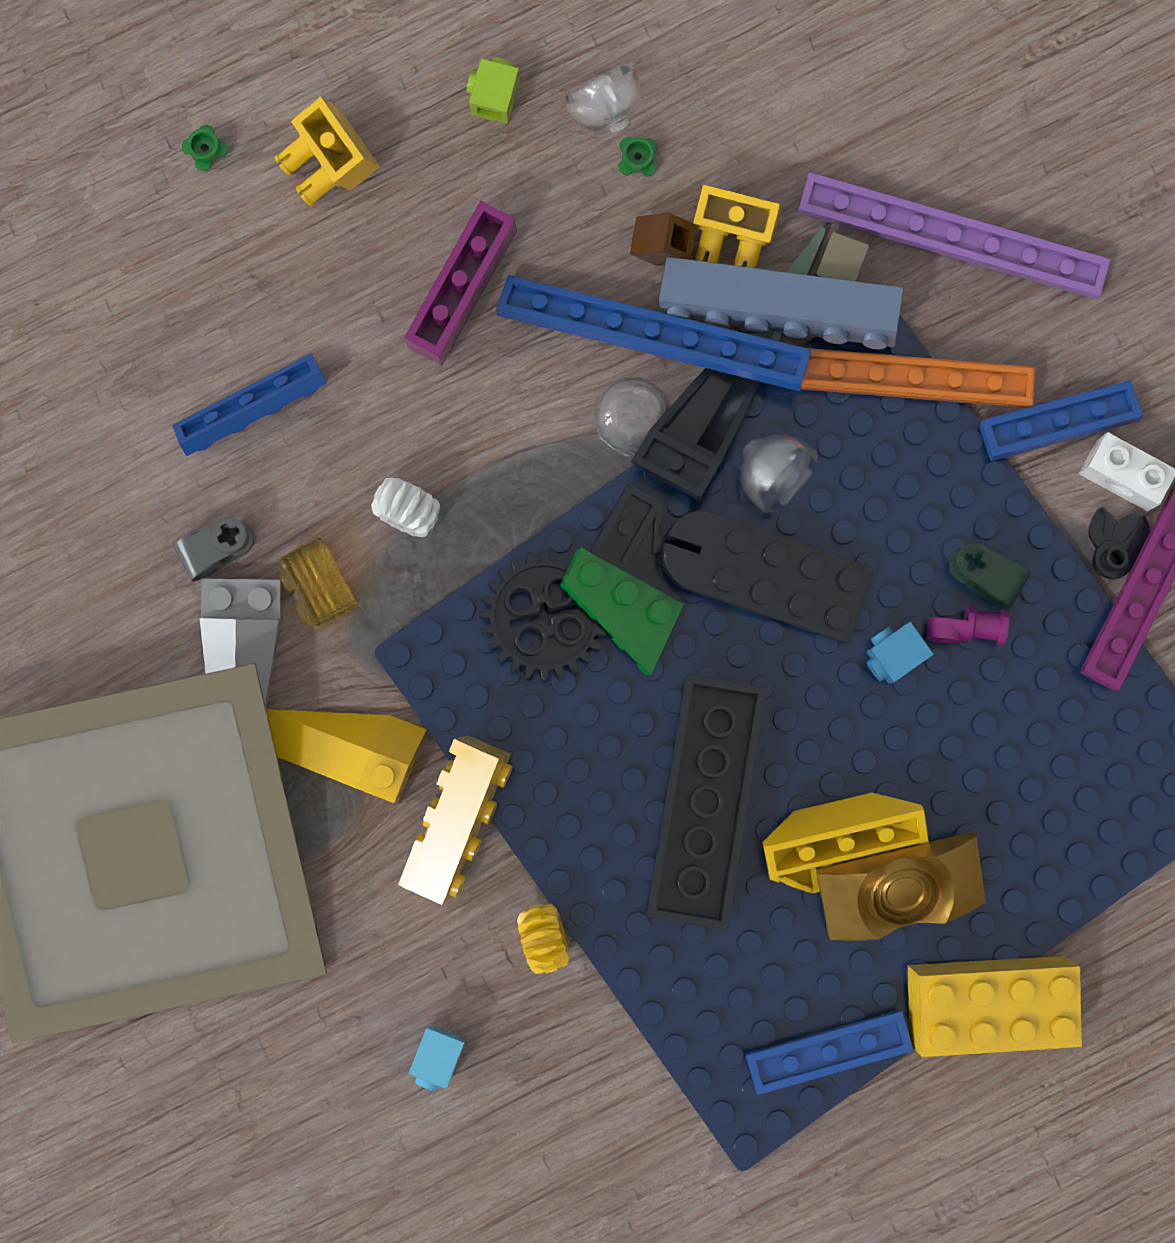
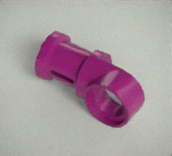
[926,605,1009,645]

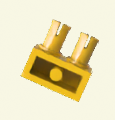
[274,96,380,207]
[693,185,782,268]

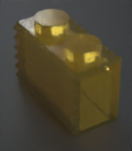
[277,537,361,632]

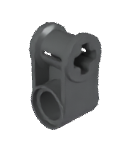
[173,517,254,582]

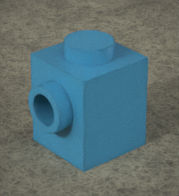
[866,622,934,684]

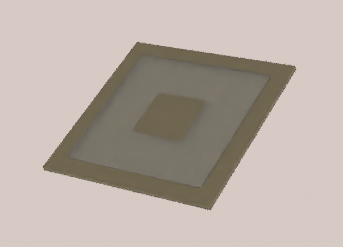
[0,663,327,1044]

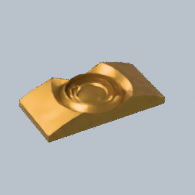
[816,831,986,941]

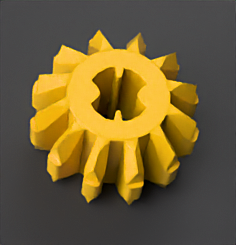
[517,904,570,974]

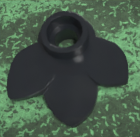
[1088,507,1150,580]

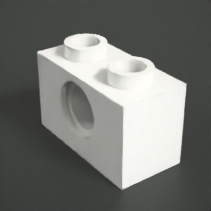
[1078,432,1175,512]

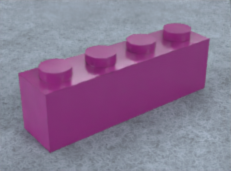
[404,200,517,366]

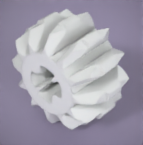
[371,477,440,537]

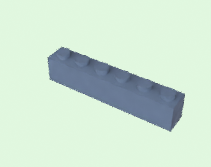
[659,257,903,349]

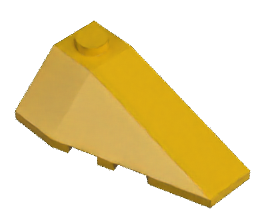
[266,709,427,803]

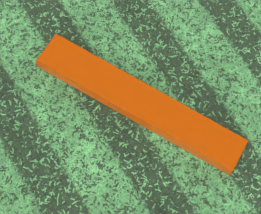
[801,348,1035,408]

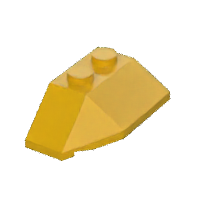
[762,793,929,894]

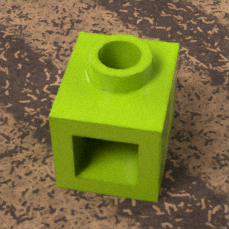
[466,58,520,124]

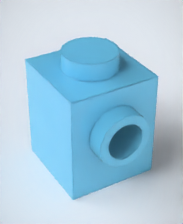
[409,1024,466,1092]

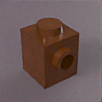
[630,213,697,266]

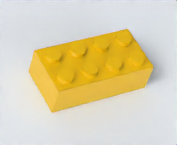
[907,956,1082,1057]

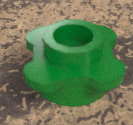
[182,125,228,171]
[618,137,658,177]

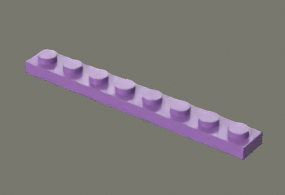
[797,172,1111,300]

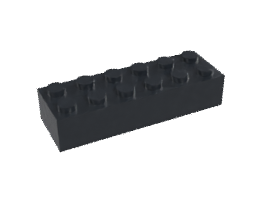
[646,674,767,930]

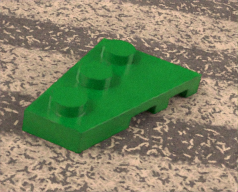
[560,548,684,676]

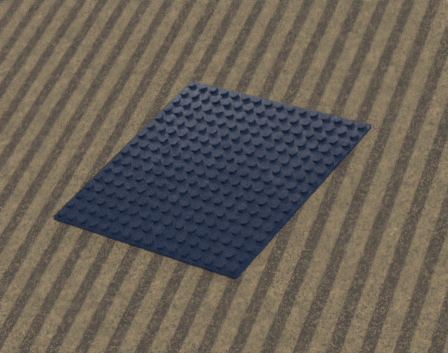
[375,315,1175,1171]

